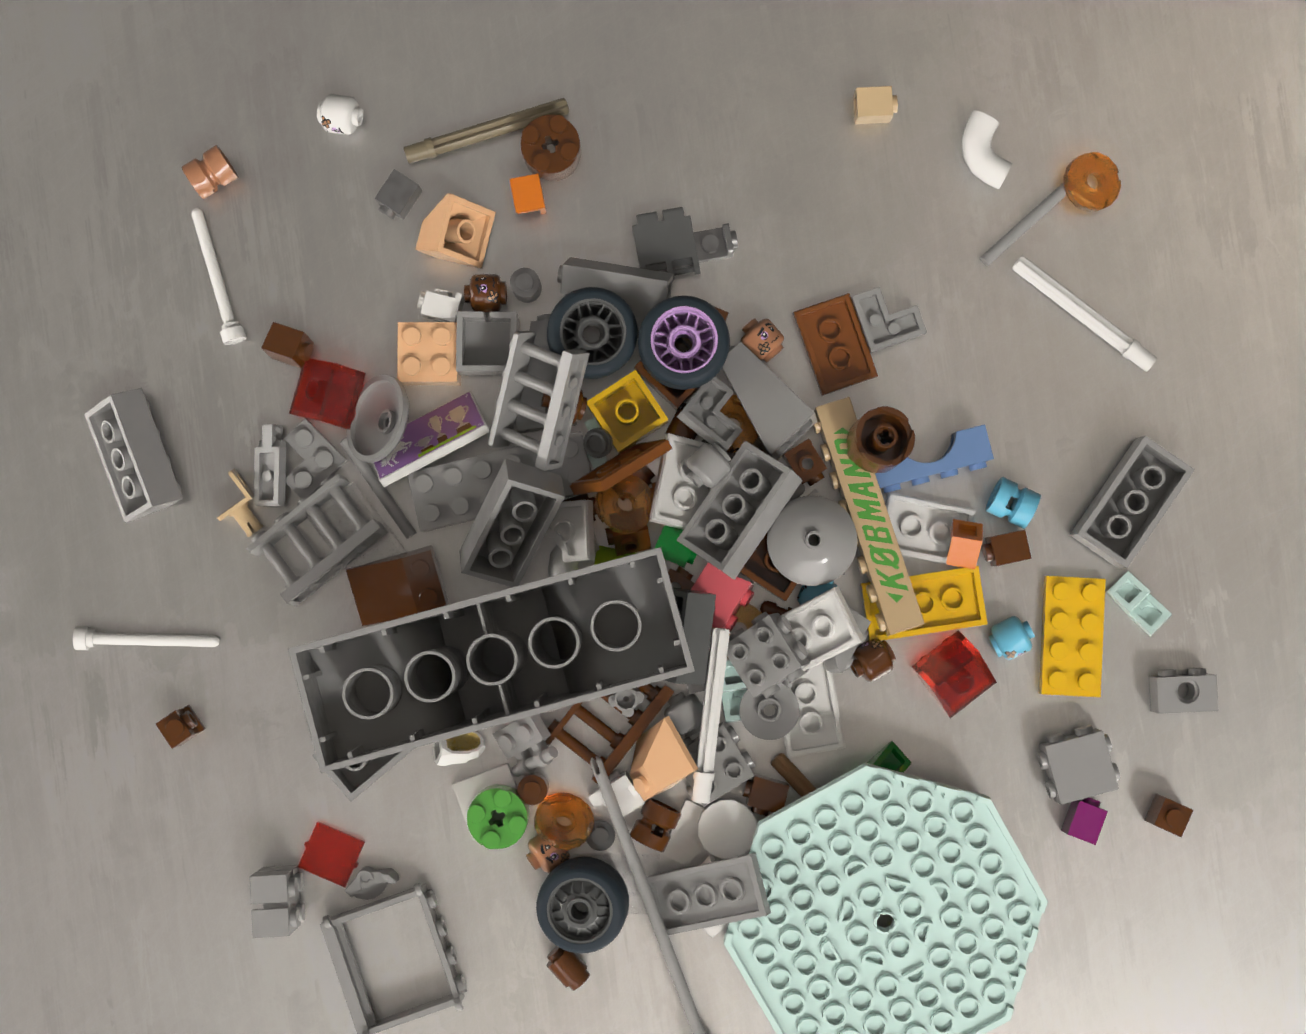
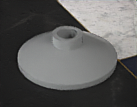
[739,683,799,740]

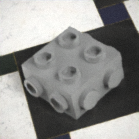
[727,612,810,698]
[683,722,756,807]
[1037,725,1120,805]

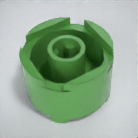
[467,784,530,849]

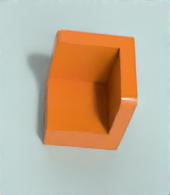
[509,173,547,214]
[946,519,983,569]

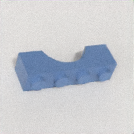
[875,424,994,493]

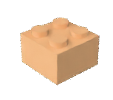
[397,322,461,386]

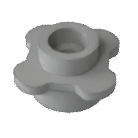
[608,688,644,717]

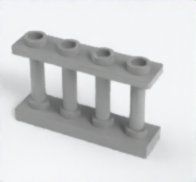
[488,331,590,471]
[246,474,388,607]

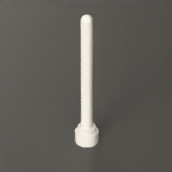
[191,208,246,345]
[73,626,220,650]

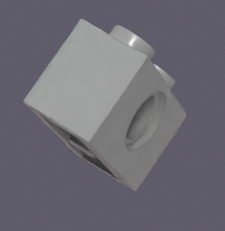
[1149,668,1219,713]

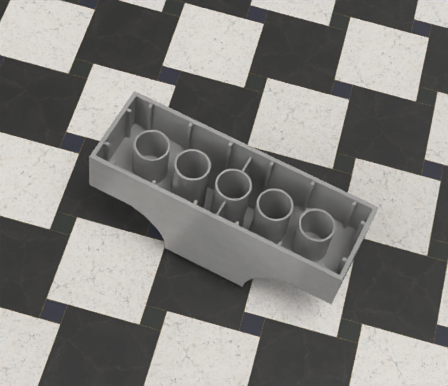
[288,547,695,773]

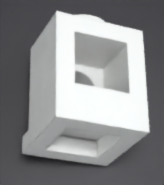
[418,288,464,322]

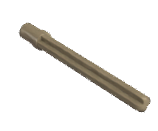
[403,98,569,164]

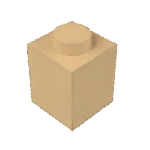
[853,86,898,124]

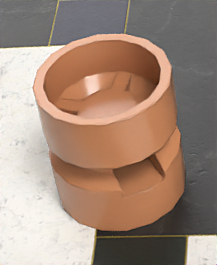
[181,145,239,200]

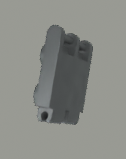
[632,207,701,279]

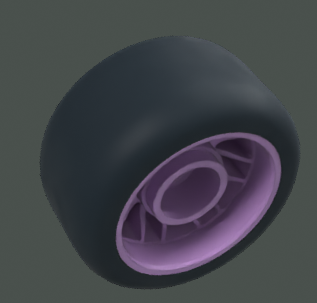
[638,296,730,390]

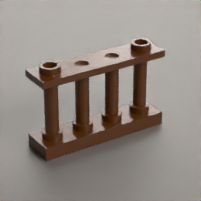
[545,683,675,784]

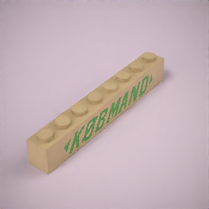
[813,397,925,636]

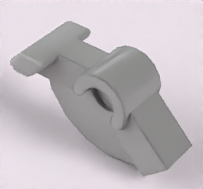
[344,866,399,900]

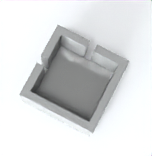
[456,311,519,375]
[250,865,305,938]

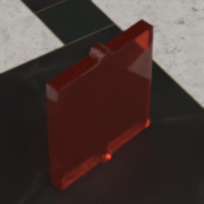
[298,821,365,888]

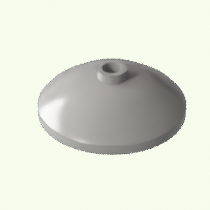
[347,375,409,463]
[767,496,857,586]

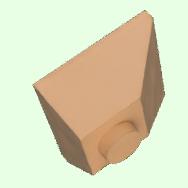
[415,193,496,268]
[629,716,698,801]

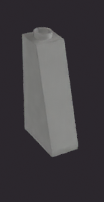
[557,257,673,330]
[516,314,577,433]
[722,341,818,460]

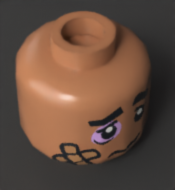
[740,318,784,363]
[526,828,572,873]

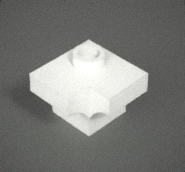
[588,769,645,817]

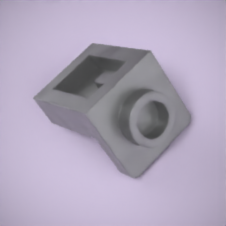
[693,223,738,263]

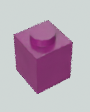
[1061,797,1108,845]

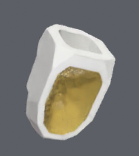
[432,731,485,766]

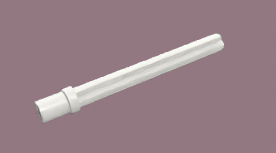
[1012,256,1157,372]
[692,628,730,804]

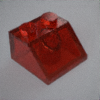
[289,358,366,430]
[912,630,997,719]

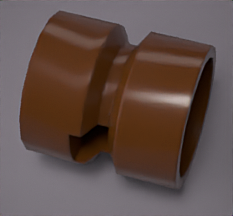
[630,798,682,852]

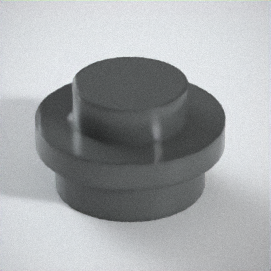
[583,428,613,458]
[585,820,615,851]

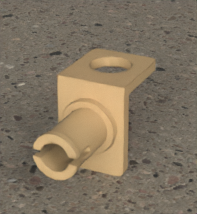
[217,468,263,537]

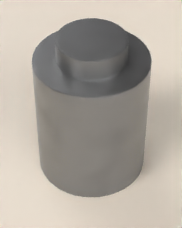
[510,268,542,303]

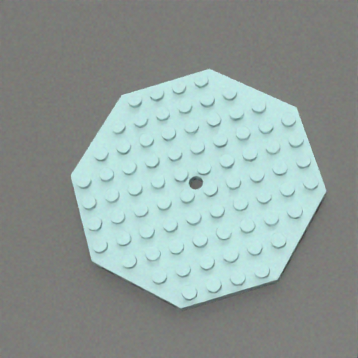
[724,763,1048,1034]

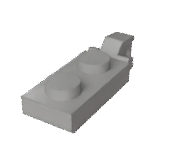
[254,424,286,506]

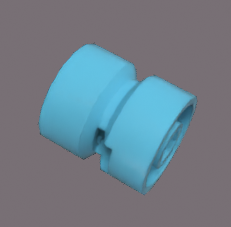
[985,477,1041,529]

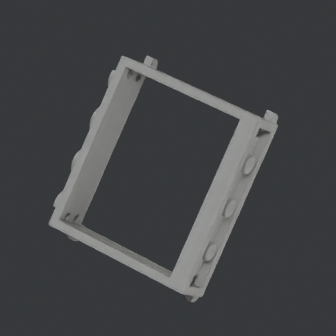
[320,883,467,1034]

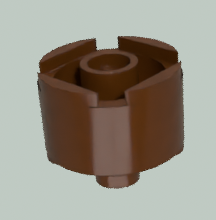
[521,115,581,182]
[847,406,915,473]

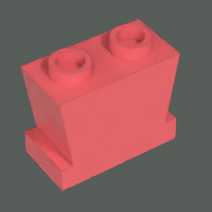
[691,563,754,632]

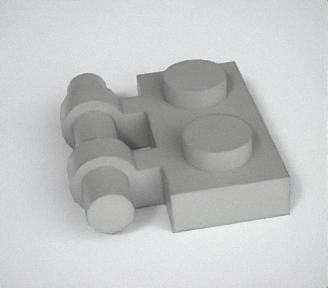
[493,714,558,777]

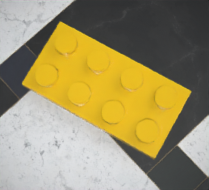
[860,566,988,641]
[1039,576,1106,697]

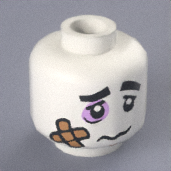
[317,94,363,135]

